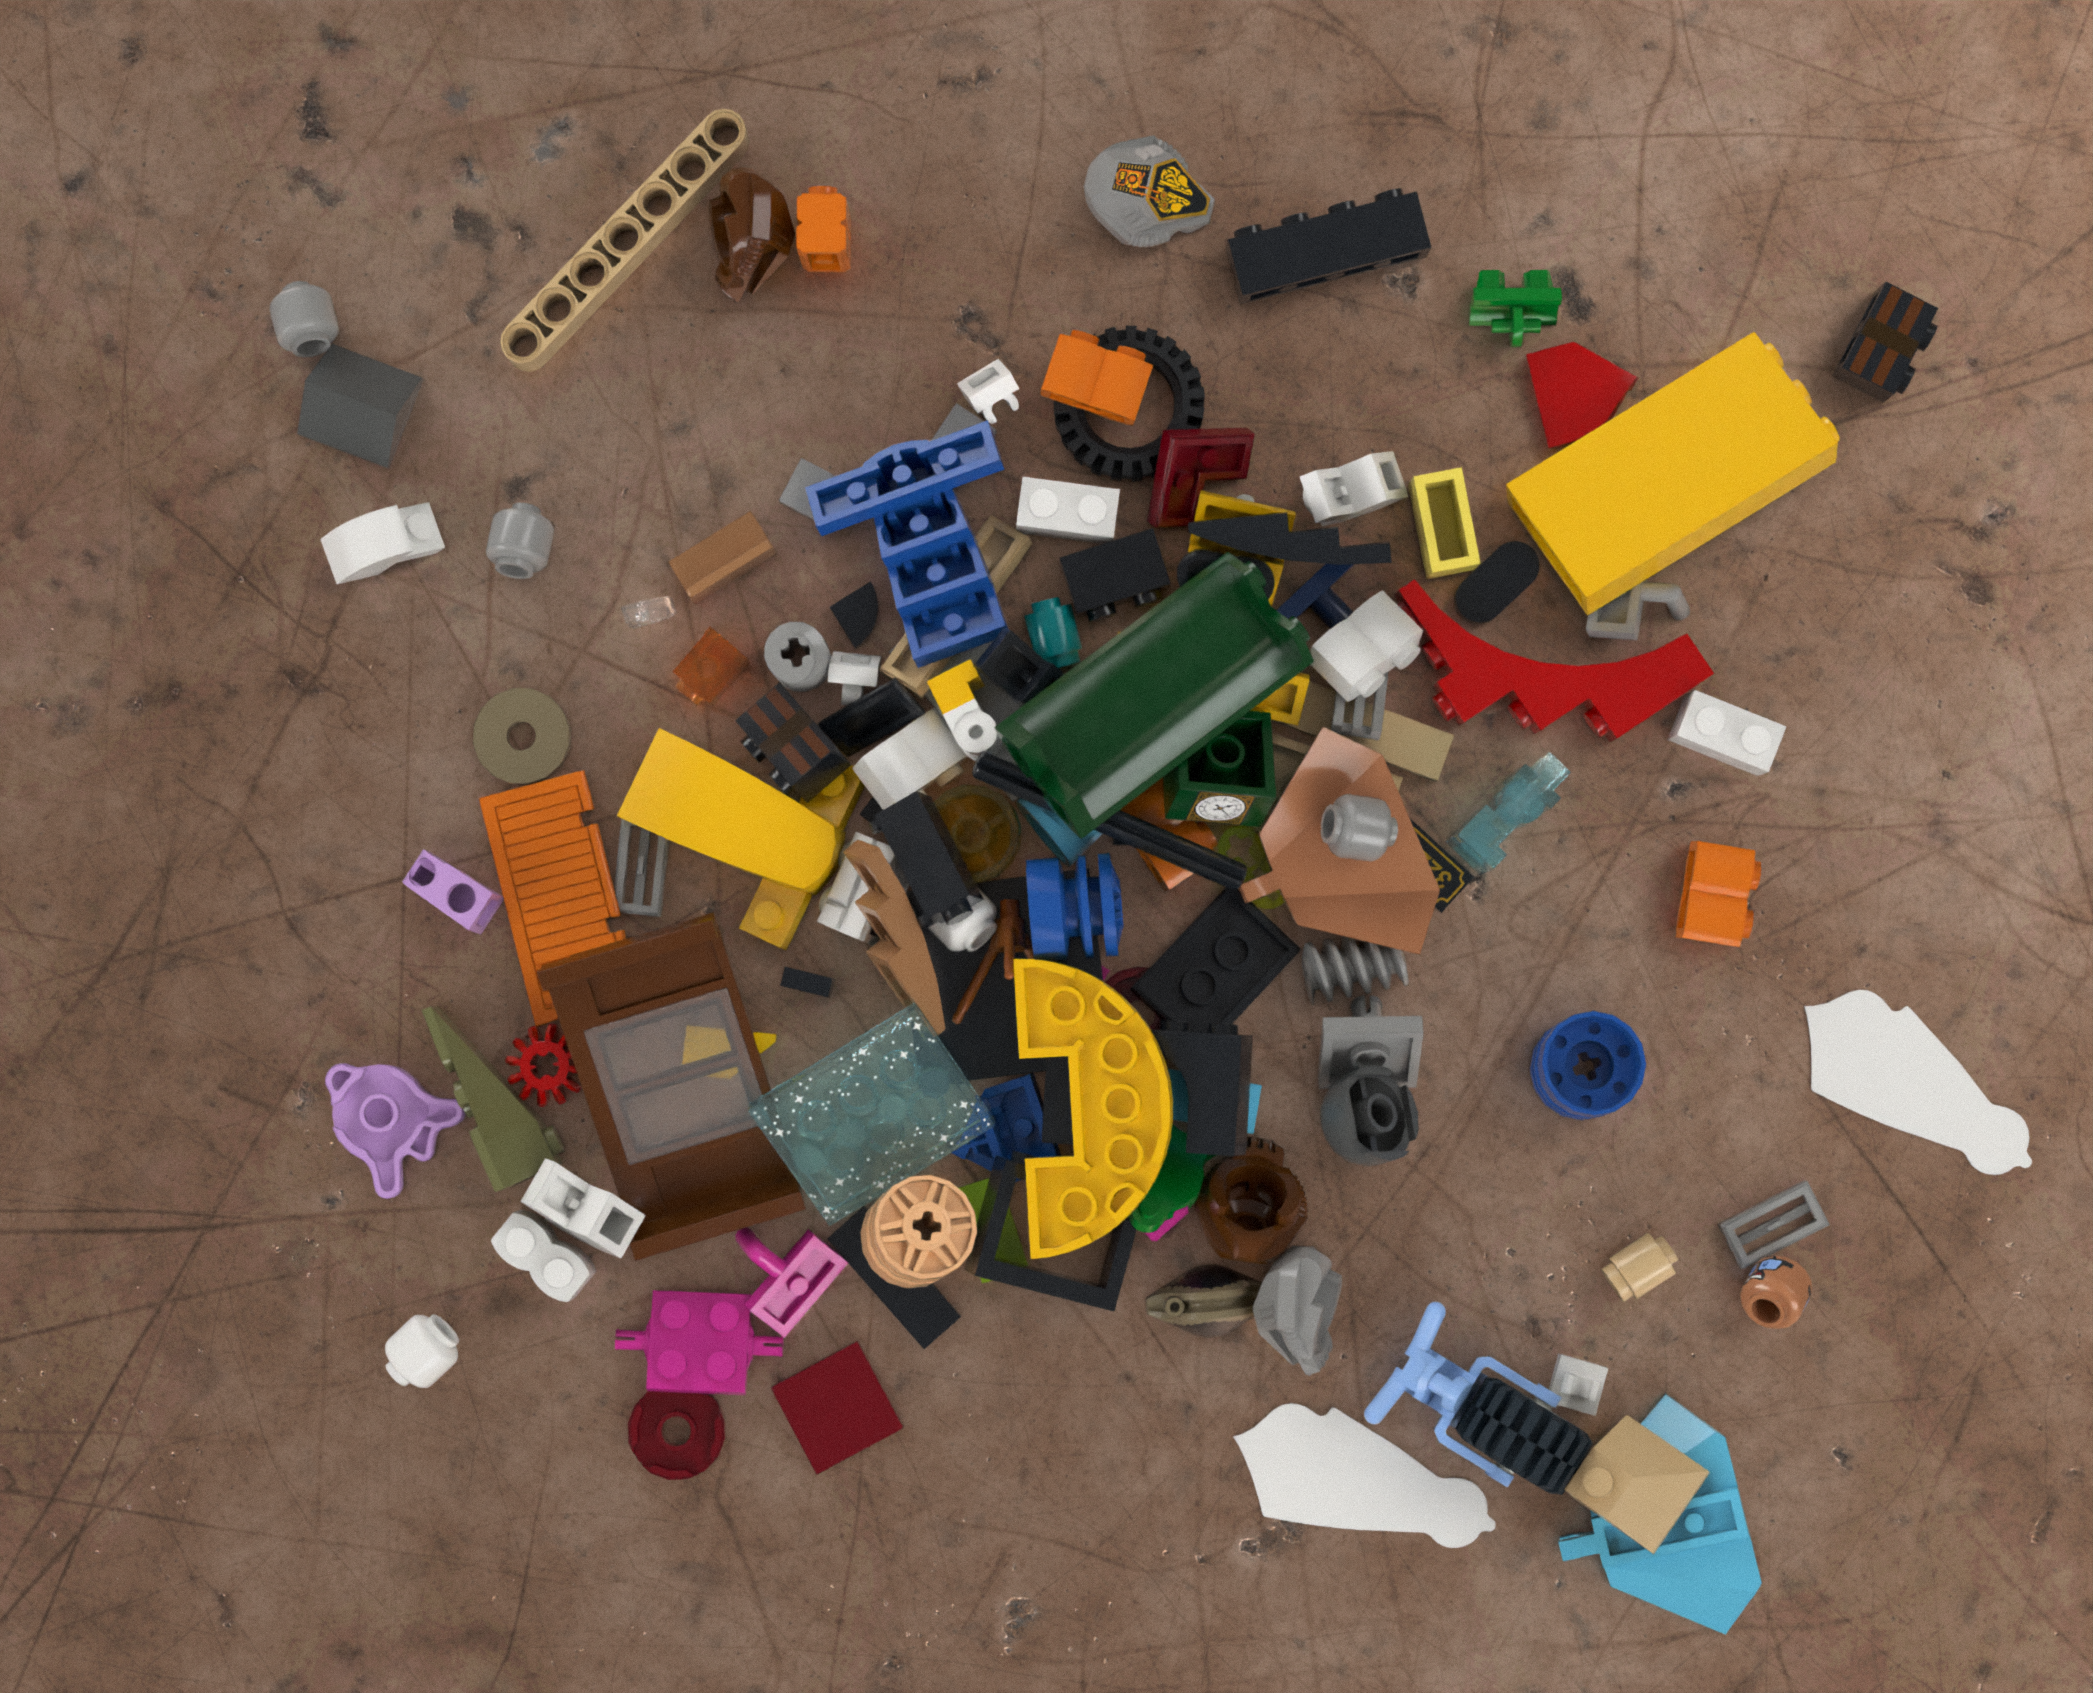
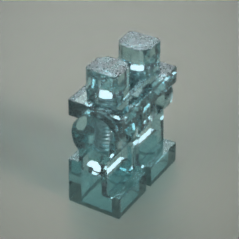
[1445,752,1571,875]

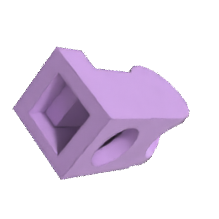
[402,849,504,935]

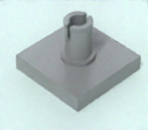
[1318,995,1424,1089]

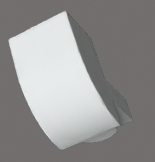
[1300,451,1409,527]
[320,502,445,584]
[520,1158,646,1258]

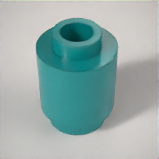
[1024,597,1082,668]

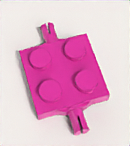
[615,1290,784,1395]

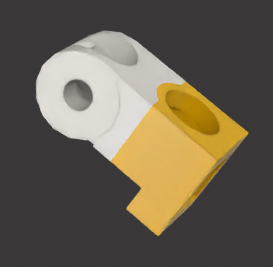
[926,659,1002,761]

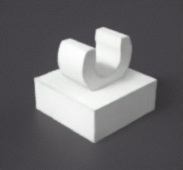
[957,359,1019,424]
[828,651,882,705]
[1549,1353,1608,1416]

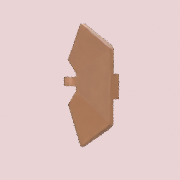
[1238,727,1440,955]

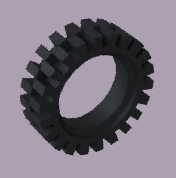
[1054,325,1205,482]

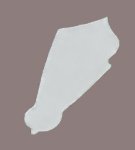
[1804,990,2032,1175]
[1233,1403,1496,1548]

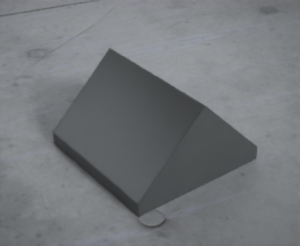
[297,344,424,469]

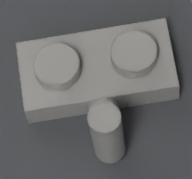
[1586,579,1690,640]

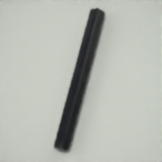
[972,752,1247,890]

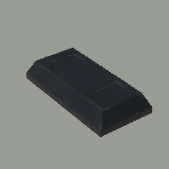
[818,678,925,757]

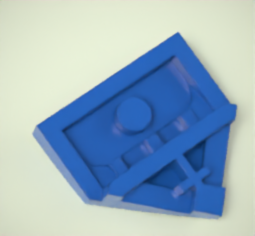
[951,1073,1062,1182]

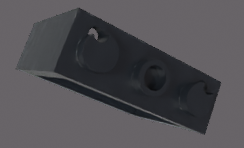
[964,1150,1136,1312]

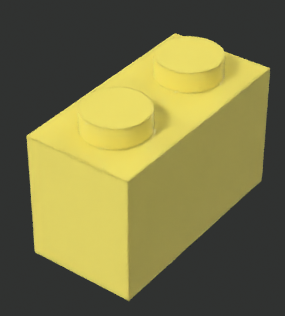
[1408,467,1481,580]

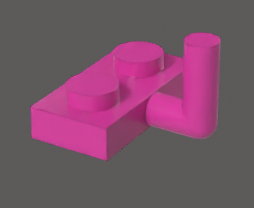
[735,1227,848,1338]

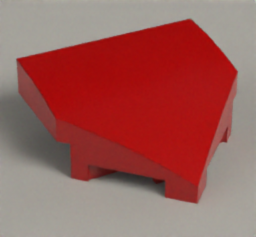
[1526,342,1638,449]

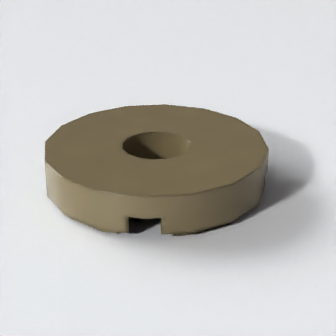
[473,688,571,785]

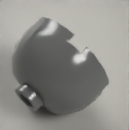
[1320,1064,1419,1167]

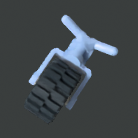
[1364,1302,1593,1495]

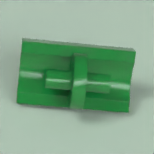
[1468,270,1562,347]

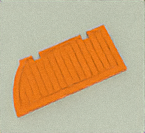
[479,770,626,1027]

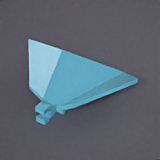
[1558,1393,1762,1635]

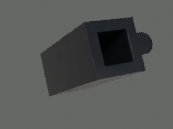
[869,791,984,929]

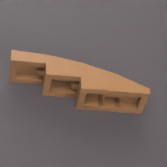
[844,840,945,1035]

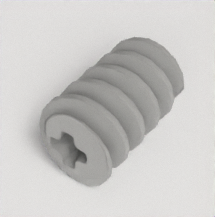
[764,622,832,692]
[1302,936,1409,1005]

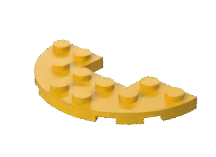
[1013,959,1173,1259]

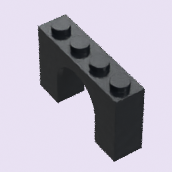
[1042,1020,1253,1156]

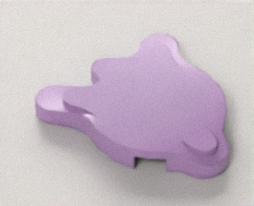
[325,1063,466,1199]

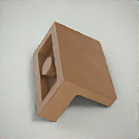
[668,511,777,605]

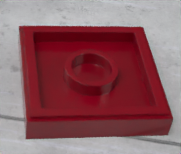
[771,1340,904,1475]

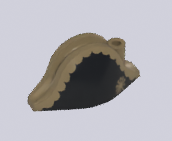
[1146,1264,1262,1338]

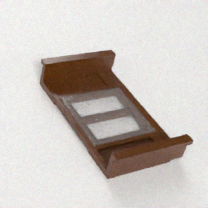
[537,912,806,1261]

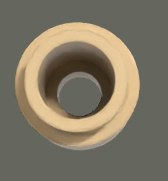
[1601,1233,1678,1302]

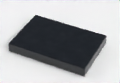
[1130,887,1301,1033]

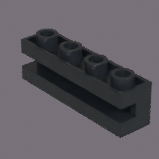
[1226,188,1431,305]

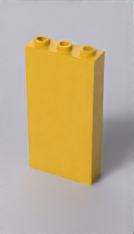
[1506,332,1840,615]

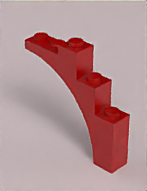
[1394,579,1715,742]

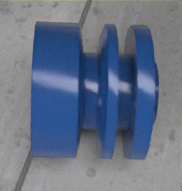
[1026,853,1124,961]
[1530,1011,1646,1120]

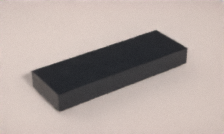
[827,1205,961,1349]

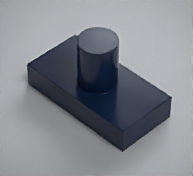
[1277,564,1355,629]

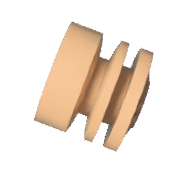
[860,1175,977,1288]

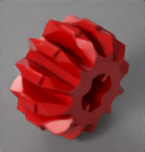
[505,1024,582,1107]

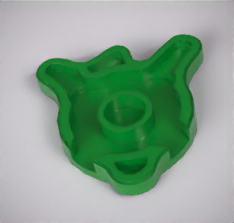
[1129,1124,1217,1233]

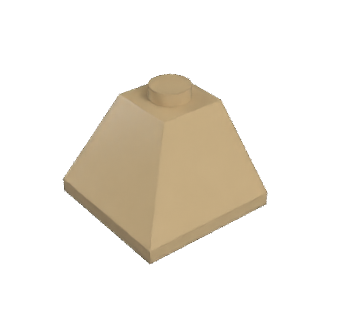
[1564,1415,1710,1554]

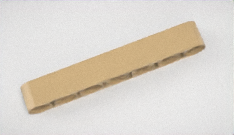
[500,109,750,372]

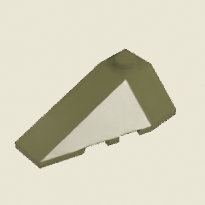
[421,1006,565,1192]

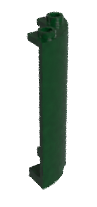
[994,552,1314,839]

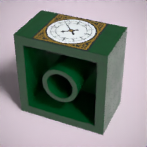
[1163,711,1276,827]

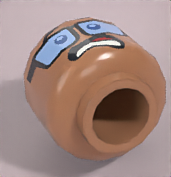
[1740,1255,1812,1329]

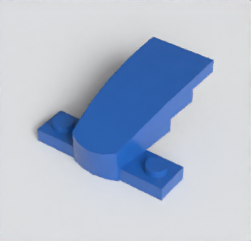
[805,420,1008,668]

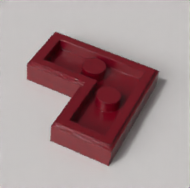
[1147,427,1255,528]

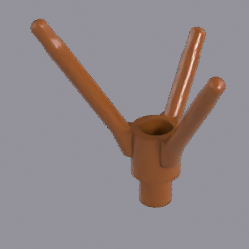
[952,899,1034,1024]

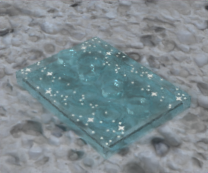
[748,1002,995,1226]

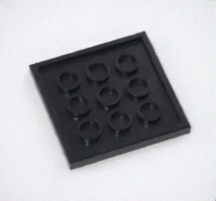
[906,868,1103,1087]

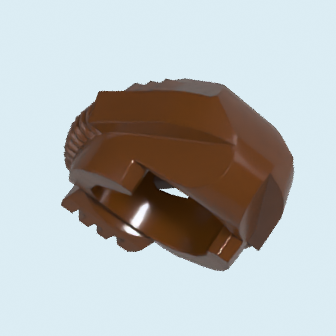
[709,167,796,303]
[1194,1136,1308,1265]

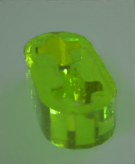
[1217,826,1284,910]

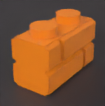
[796,186,851,272]

